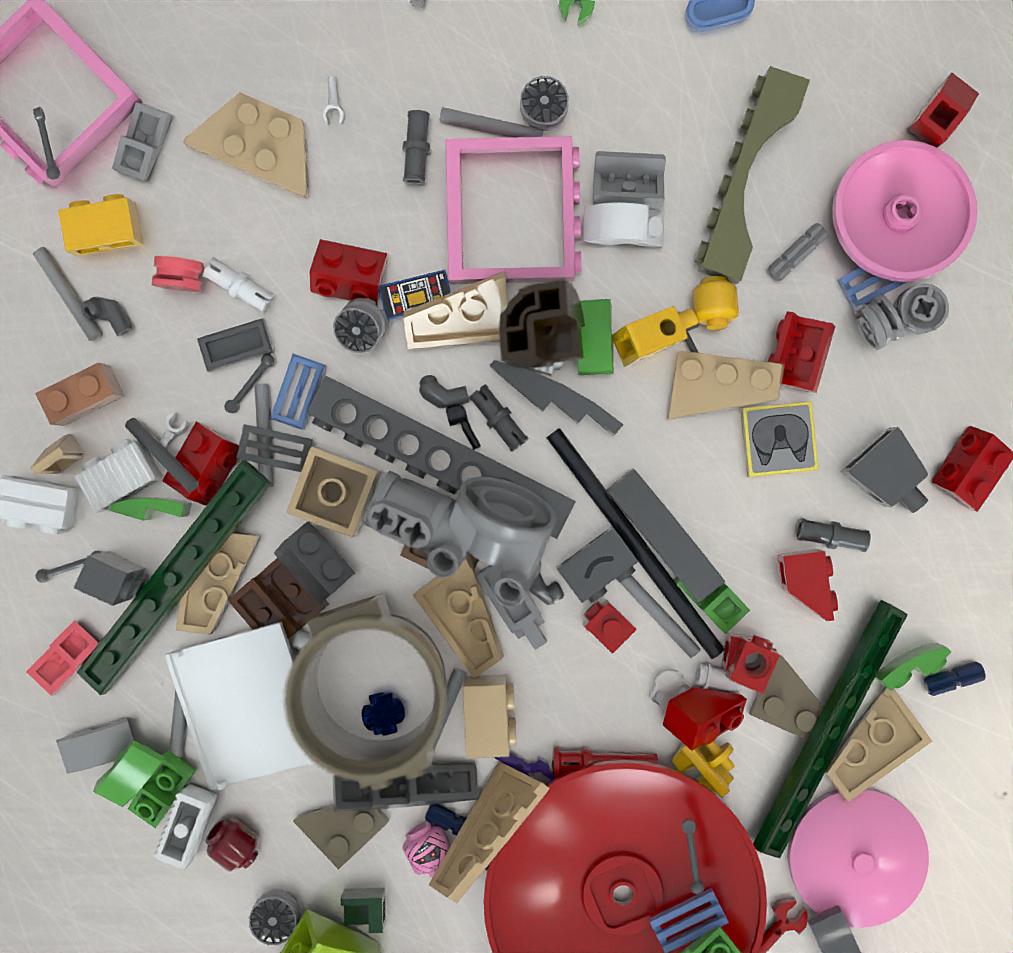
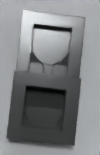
[807,906,861,953]

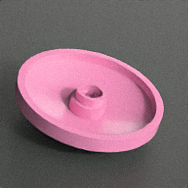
[832,140,977,282]
[788,788,929,928]

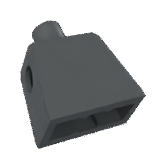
[840,427,928,513]

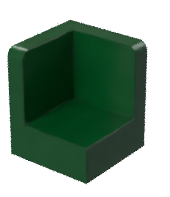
[340,888,386,933]

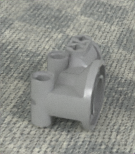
[365,471,556,608]

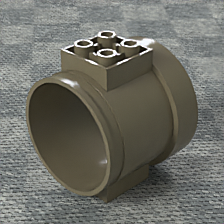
[284,593,448,790]

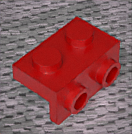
[309,239,387,305]
[768,311,836,393]
[162,421,239,506]
[932,426,1013,512]

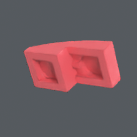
[26,620,99,696]

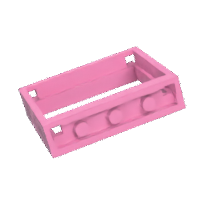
[0,0,143,188]
[446,136,581,284]

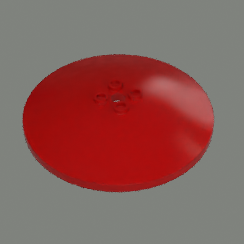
[483,760,767,953]

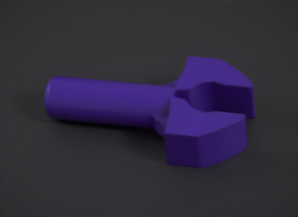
[493,752,553,780]

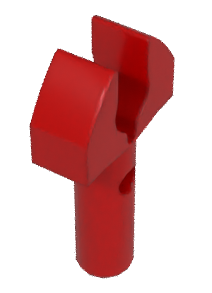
[758,897,808,953]

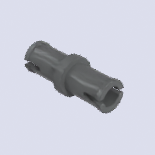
[402,110,430,185]
[469,384,529,452]
[796,518,871,552]

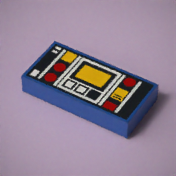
[379,269,451,321]

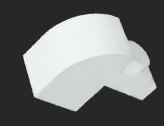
[583,203,664,248]

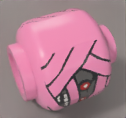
[402,822,451,878]

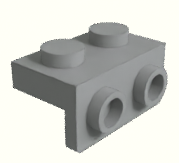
[593,151,666,209]

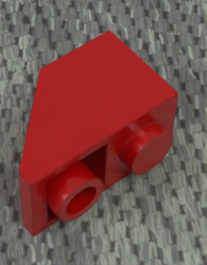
[907,72,979,148]
[777,549,838,622]
[663,687,747,751]

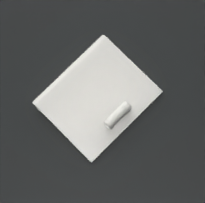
[164,622,314,790]

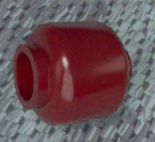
[205,819,258,872]

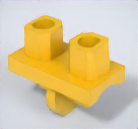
[672,741,735,798]

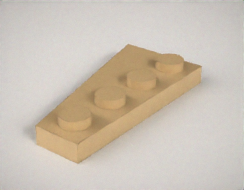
[429,761,550,903]

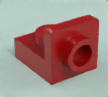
[583,599,637,654]

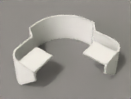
[649,669,692,705]

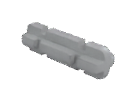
[768,223,829,281]

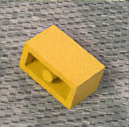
[58,194,143,256]

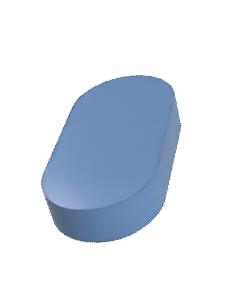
[685,0,755,32]

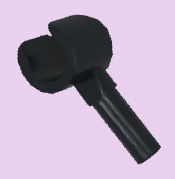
[446,405,481,450]

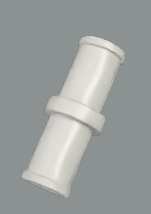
[202,257,274,313]

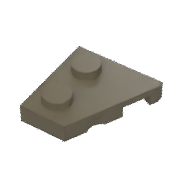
[749,655,824,740]
[293,804,390,870]

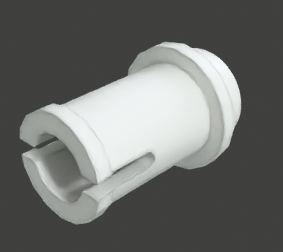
[696,662,741,694]

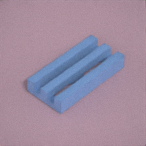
[838,267,906,309]
[270,354,327,430]
[649,888,728,953]

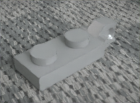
[476,565,547,650]

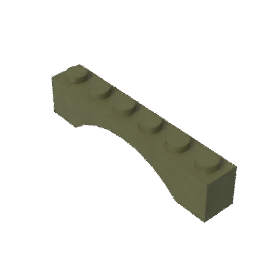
[695,66,810,285]

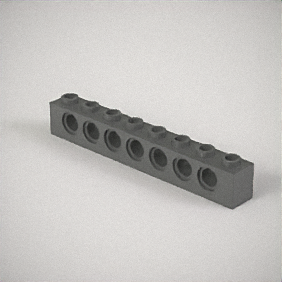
[306,375,576,539]

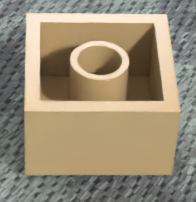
[286,446,381,538]
[462,674,516,759]

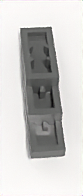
[490,360,624,436]
[607,468,726,603]
[333,764,479,812]

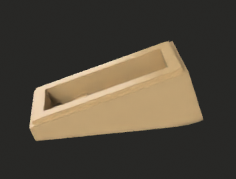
[30,434,85,474]

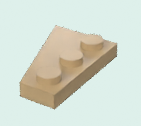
[668,350,784,419]
[176,532,260,635]
[413,554,504,678]

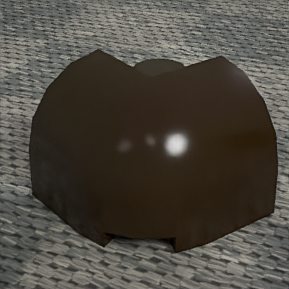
[499,279,585,368]

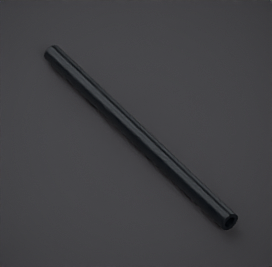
[546,428,725,659]

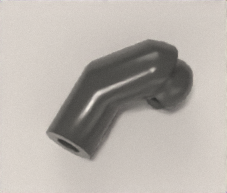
[82,297,133,336]
[419,375,469,408]
[529,572,564,605]

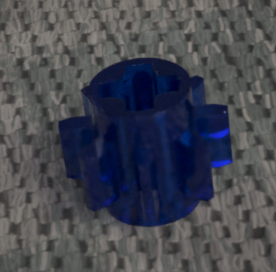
[361,692,405,736]

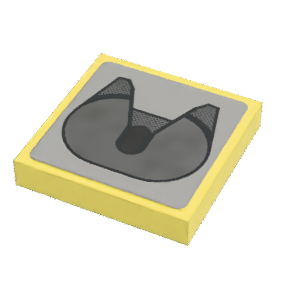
[741,401,819,477]

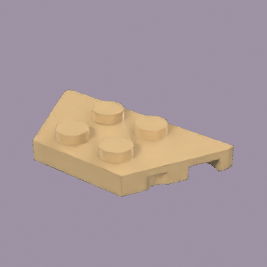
[183,92,309,199]

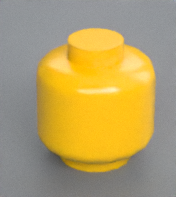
[692,276,739,331]

